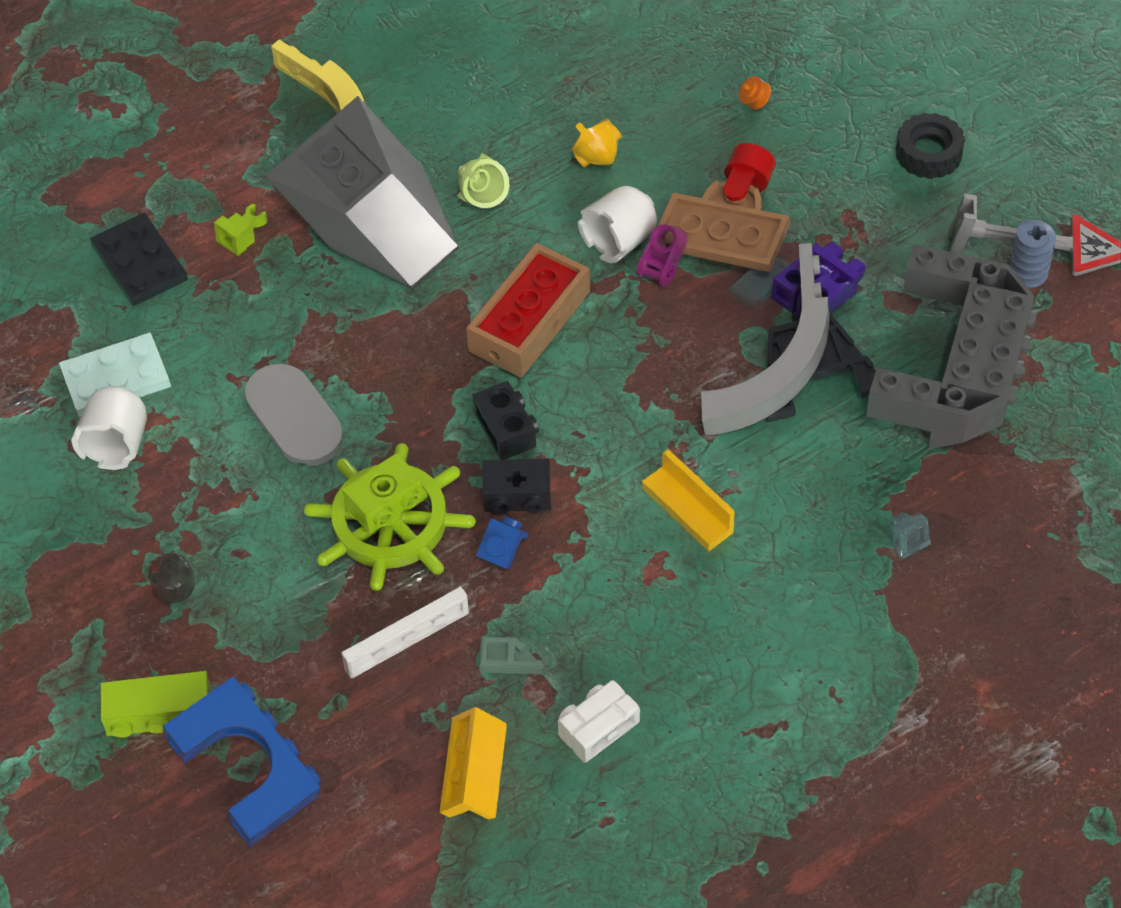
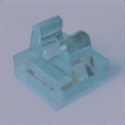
[891,512,931,559]

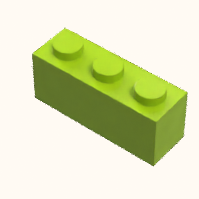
[101,671,211,738]

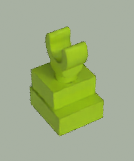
[214,204,267,256]

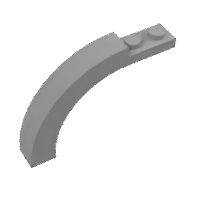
[701,243,829,436]

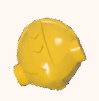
[571,118,623,168]

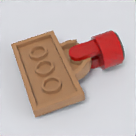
[658,143,791,272]

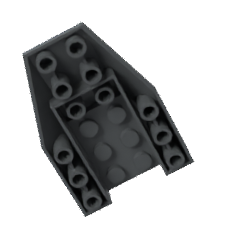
[265,96,459,289]

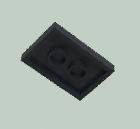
[90,212,188,306]

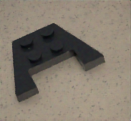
[766,313,876,423]

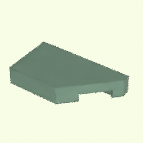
[479,637,544,675]

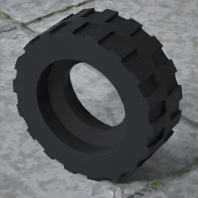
[896,113,965,179]

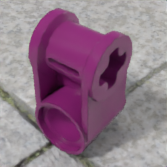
[636,224,687,287]

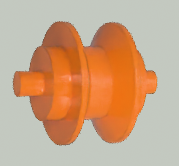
[739,76,771,110]

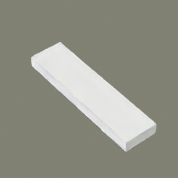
[341,586,469,678]

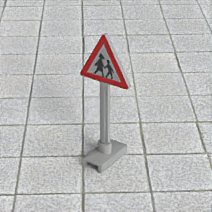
[948,193,1121,276]

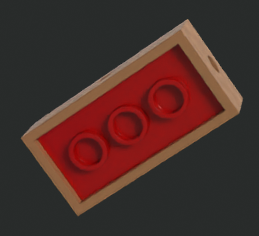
[466,243,590,378]

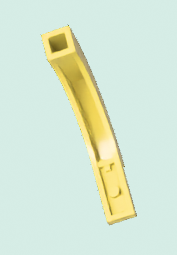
[271,40,365,113]

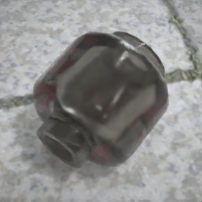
[148,553,195,604]

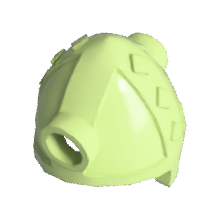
[457,153,510,208]

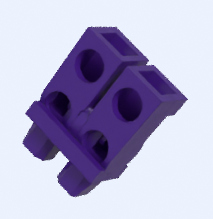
[771,242,866,318]

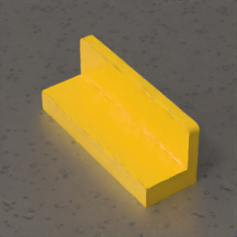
[642,449,735,552]
[439,707,507,820]

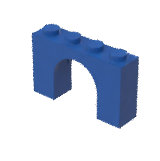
[163,676,321,848]

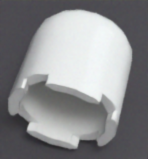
[578,186,657,263]
[71,386,147,470]

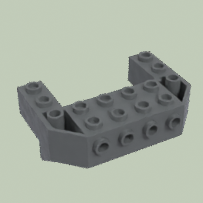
[866,244,1038,448]

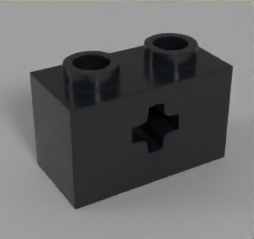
[483,459,551,514]

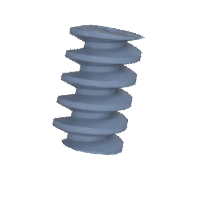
[1010,219,1056,289]

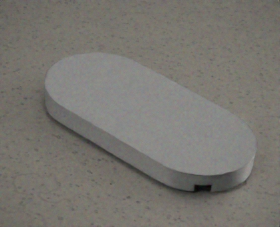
[245,364,343,466]

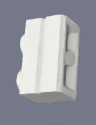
[558,680,640,763]

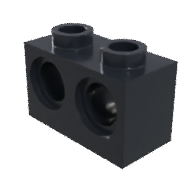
[472,381,539,460]

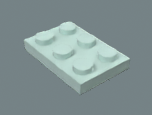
[59,332,171,418]

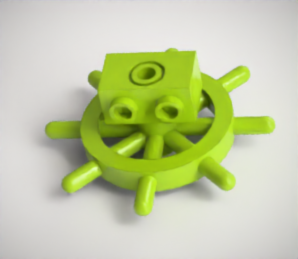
[304,443,476,591]

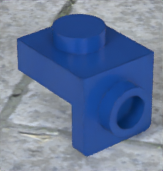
[476,516,529,569]

